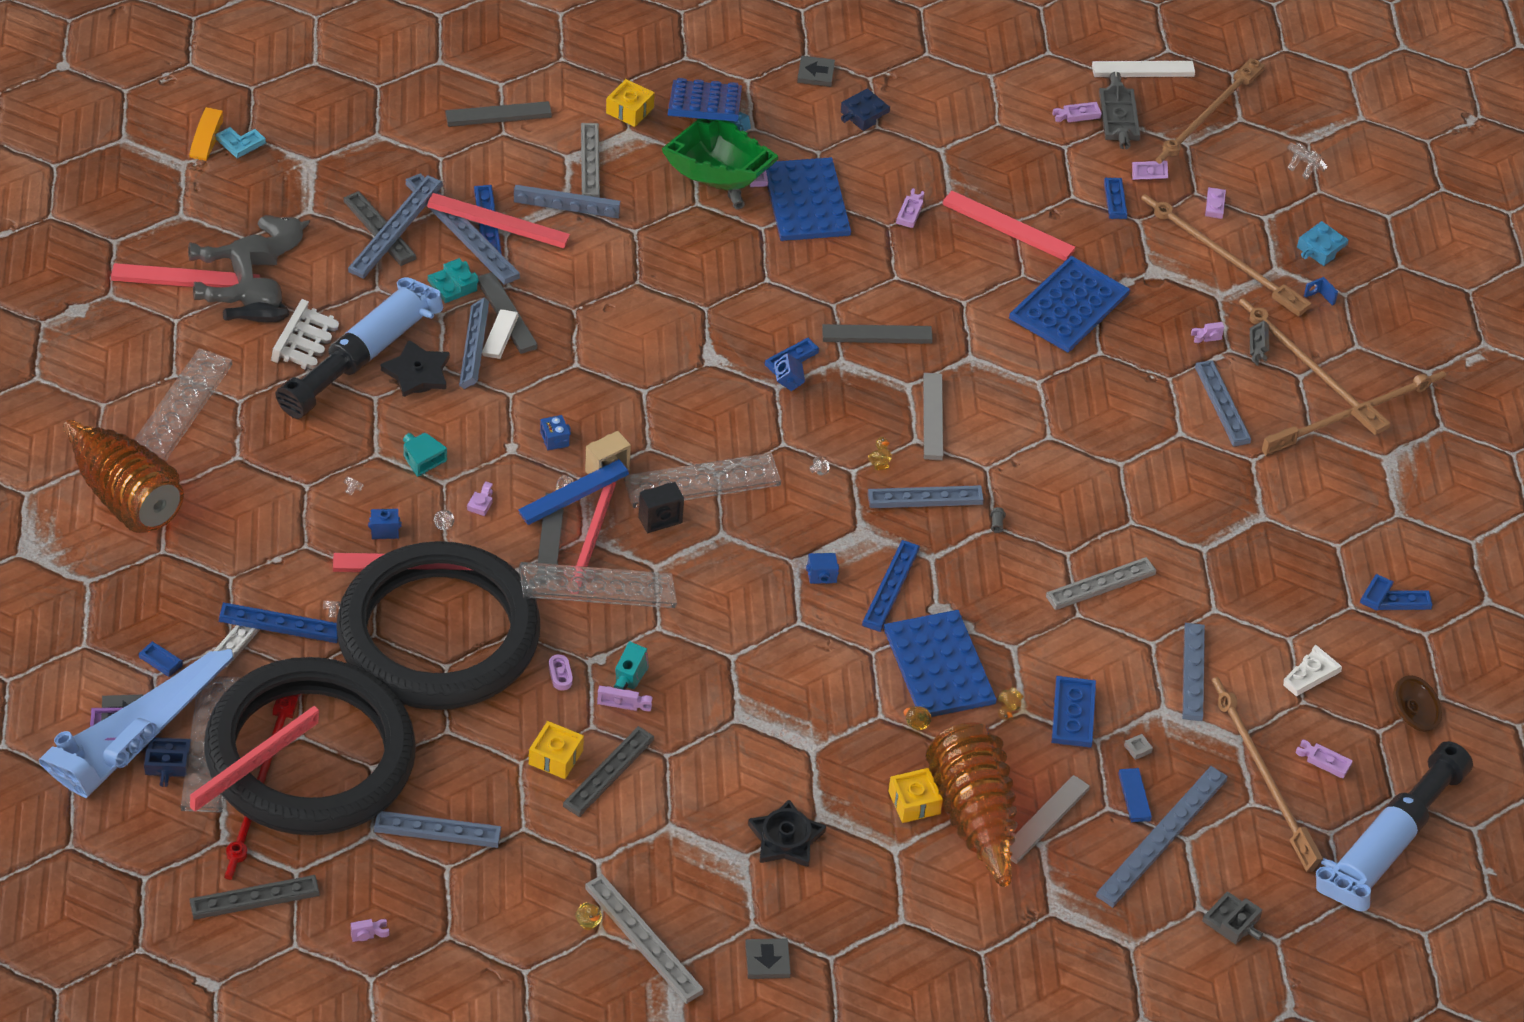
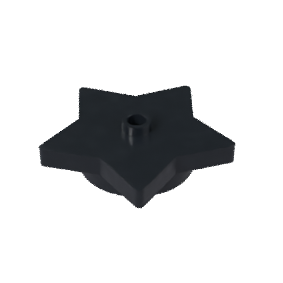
[381,341,450,397]
[748,800,826,867]

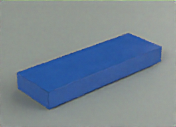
[1104,178,1127,219]
[765,338,819,375]
[1378,590,1432,610]
[1118,768,1152,823]

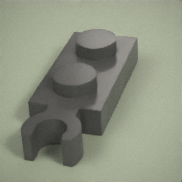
[1250,320,1269,366]

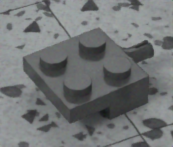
[1202,891,1263,945]

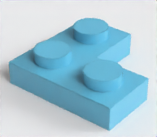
[216,127,266,158]

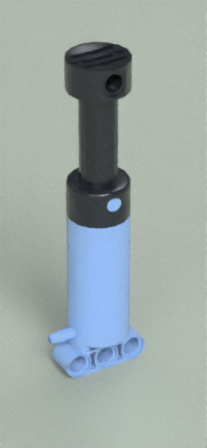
[275,277,443,419]
[1316,741,1473,911]

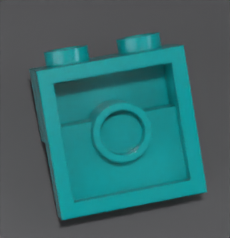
[428,258,479,303]

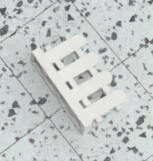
[271,299,339,369]

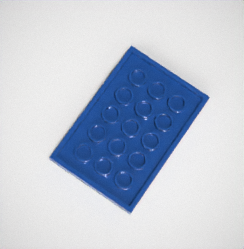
[668,78,742,122]
[766,157,851,241]
[1009,256,1130,353]
[884,610,997,719]

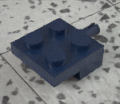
[841,88,890,131]
[144,738,191,787]

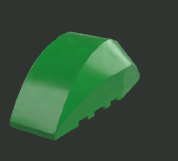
[662,118,778,190]

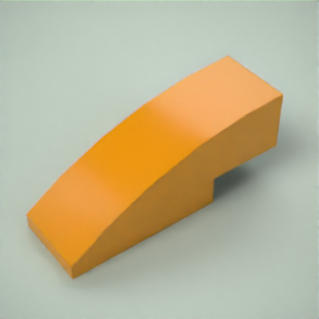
[189,107,223,161]

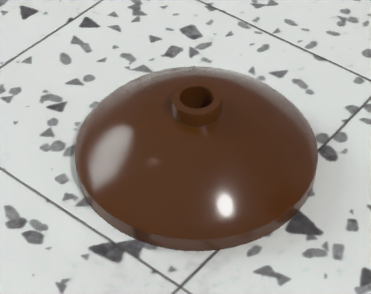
[1393,675,1442,732]

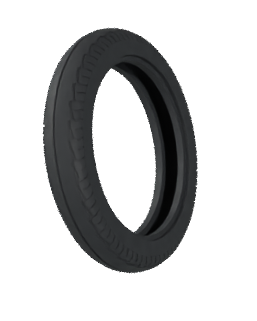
[337,541,541,710]
[204,657,416,835]

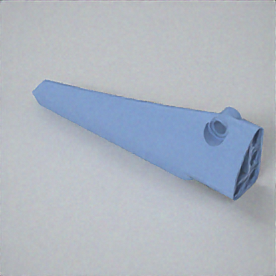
[39,649,234,798]

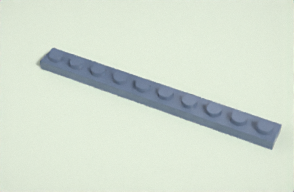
[406,173,520,285]
[1096,766,1228,908]

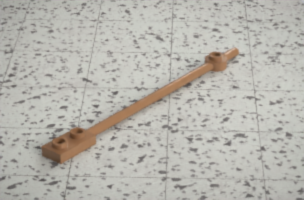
[1156,58,1265,164]
[1141,194,1311,316]
[1239,298,1390,435]
[1261,371,1446,456]
[1212,677,1323,872]

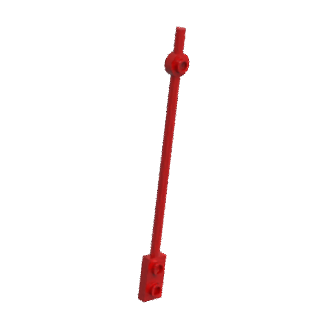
[224,694,300,880]

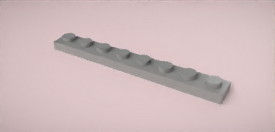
[585,874,704,1004]

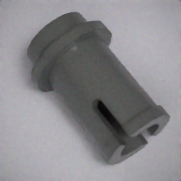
[728,189,745,209]
[990,507,1006,533]

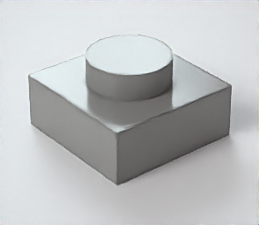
[1124,734,1153,760]

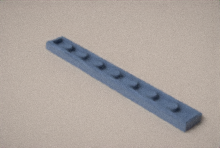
[348,175,443,279]

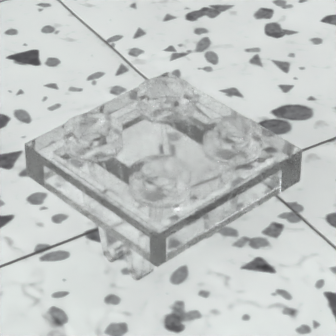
[1287,142,1327,179]

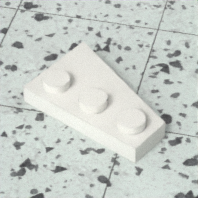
[1283,645,1342,696]

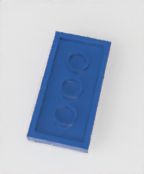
[1051,676,1096,748]

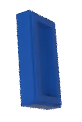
[1360,574,1394,611]
[139,641,183,677]

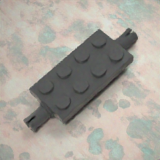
[1099,72,1140,149]

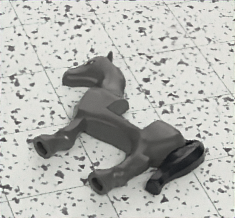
[188,215,310,322]

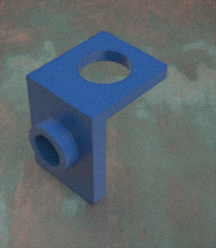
[1304,277,1338,305]

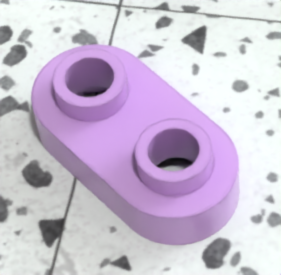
[549,654,573,691]

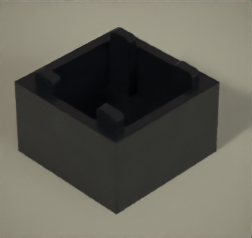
[638,482,684,533]

